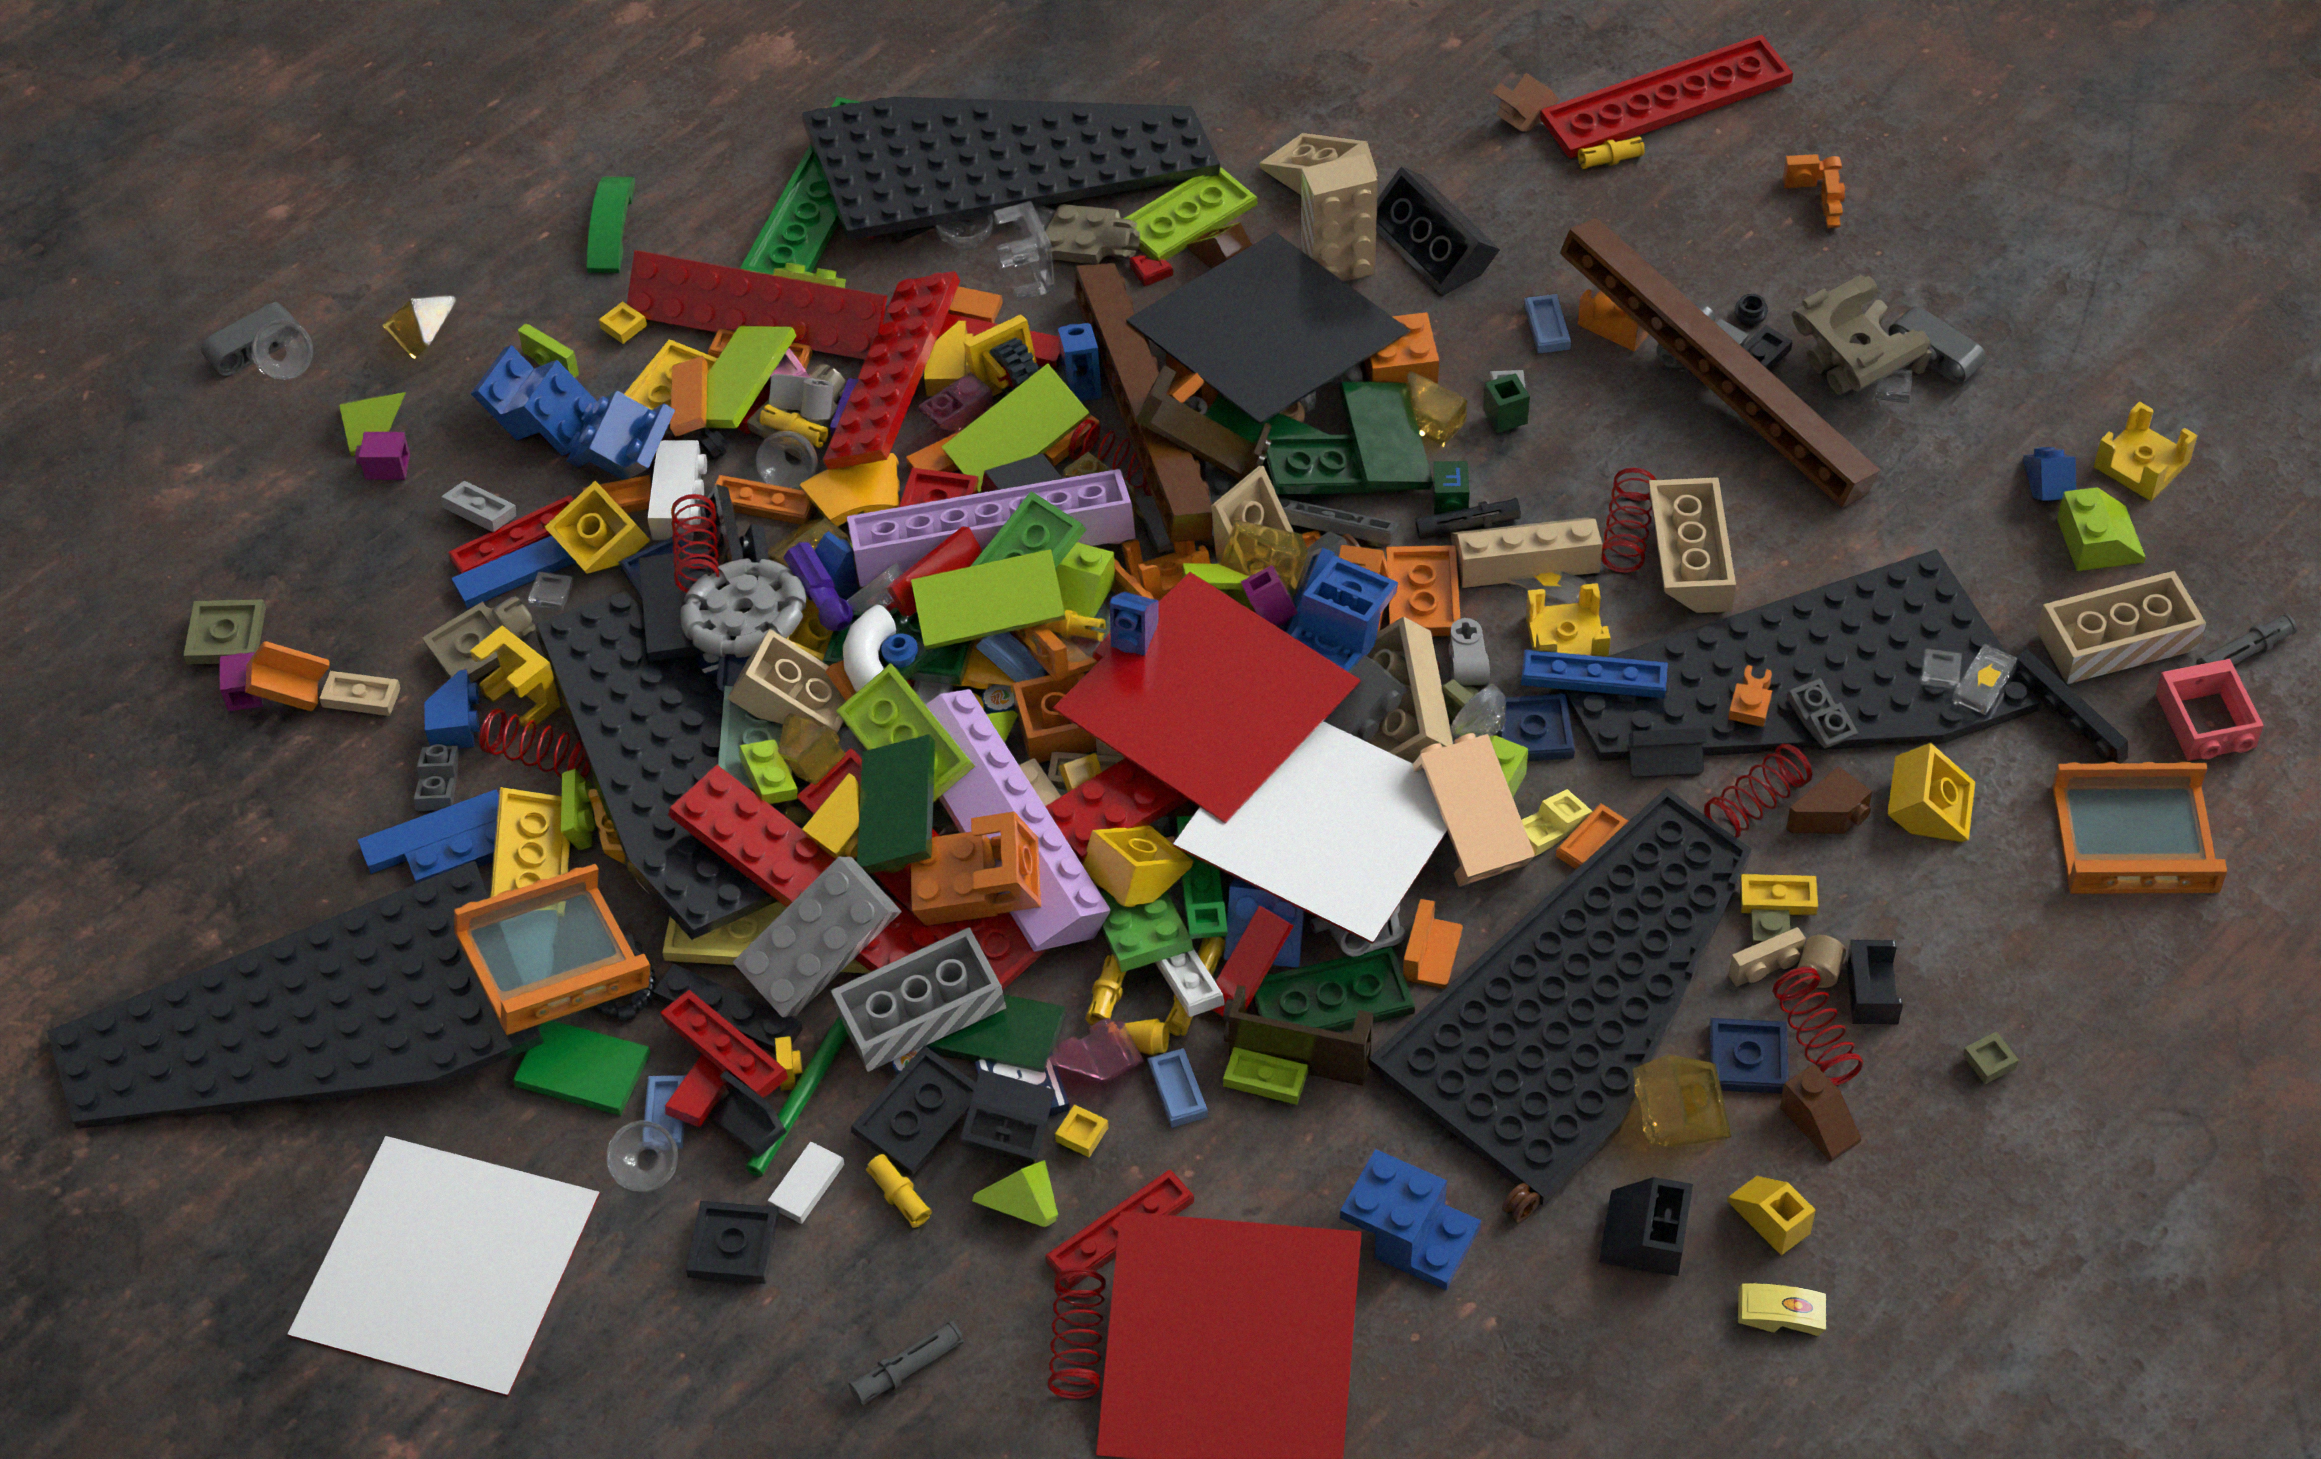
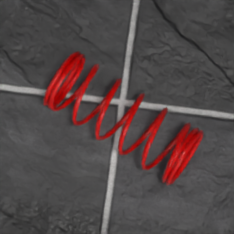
[1068,419,1152,496]
[1601,467,1657,573]
[671,494,719,593]
[479,708,591,778]
[1704,744,1813,838]
[1772,967,1864,1086]
[1047,1268,1106,1399]

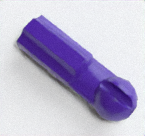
[783,542,853,631]

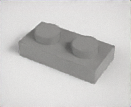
[441,481,517,532]

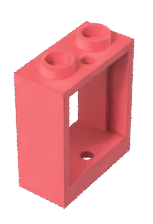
[2155,659,2264,761]

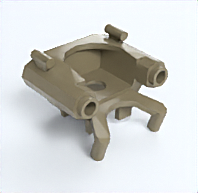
[1791,275,1932,395]

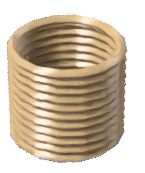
[1798,935,1846,988]

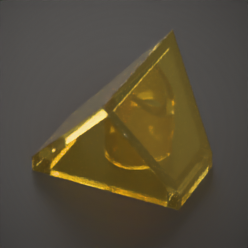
[382,296,456,359]

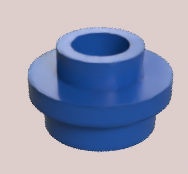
[881,634,918,668]

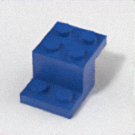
[471,345,597,456]
[566,390,675,480]
[1291,555,1398,673]
[1224,876,1307,968]
[1340,1149,1481,1290]

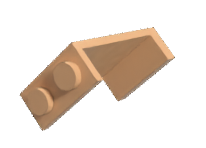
[1413,733,1535,887]

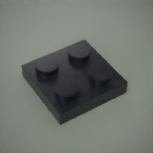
[686,1201,779,1284]

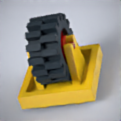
[963,314,1039,401]

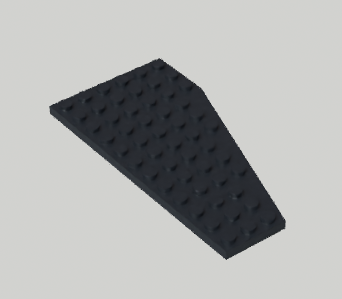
[802,96,1220,241]
[1559,549,2040,761]
[536,590,857,940]
[1369,788,1752,1205]
[47,861,544,1129]

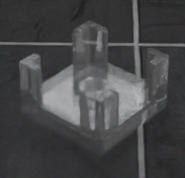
[994,201,1055,301]

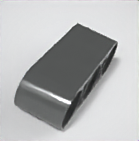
[201,302,301,376]
[1888,306,1986,384]

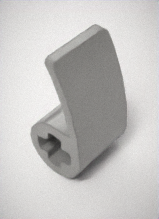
[769,374,834,419]

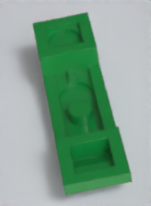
[587,177,635,273]
[1177,816,1228,939]

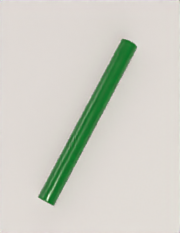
[745,1016,848,1177]

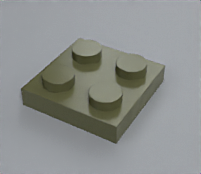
[184,599,266,664]

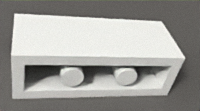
[648,440,707,540]

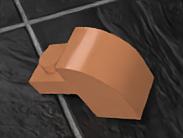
[1493,73,1559,132]

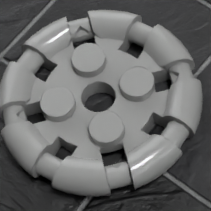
[680,559,806,658]

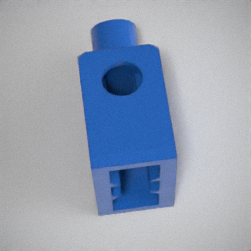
[1058,323,1102,401]

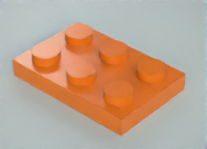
[1386,545,1460,636]

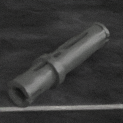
[2196,613,2297,665]
[848,1321,964,1406]

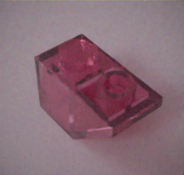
[919,372,993,432]
[1049,1018,1144,1080]

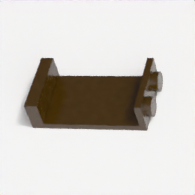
[1135,365,1272,480]
[1223,985,1373,1086]

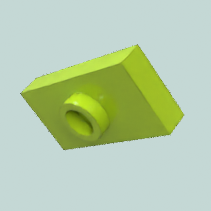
[518,323,579,378]

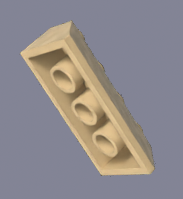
[1649,477,1736,613]
[1451,518,1602,588]
[1367,616,1453,764]

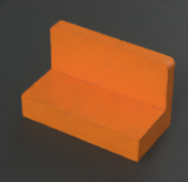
[245,641,329,712]
[1403,899,1463,989]

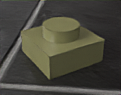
[1750,909,1790,946]
[1962,1032,2019,1084]

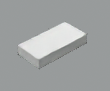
[768,1142,844,1224]

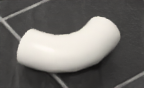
[843,604,896,692]

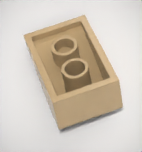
[1259,133,1378,195]
[1211,466,1303,577]
[727,629,846,736]

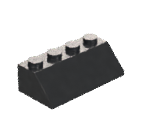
[1376,166,1500,295]

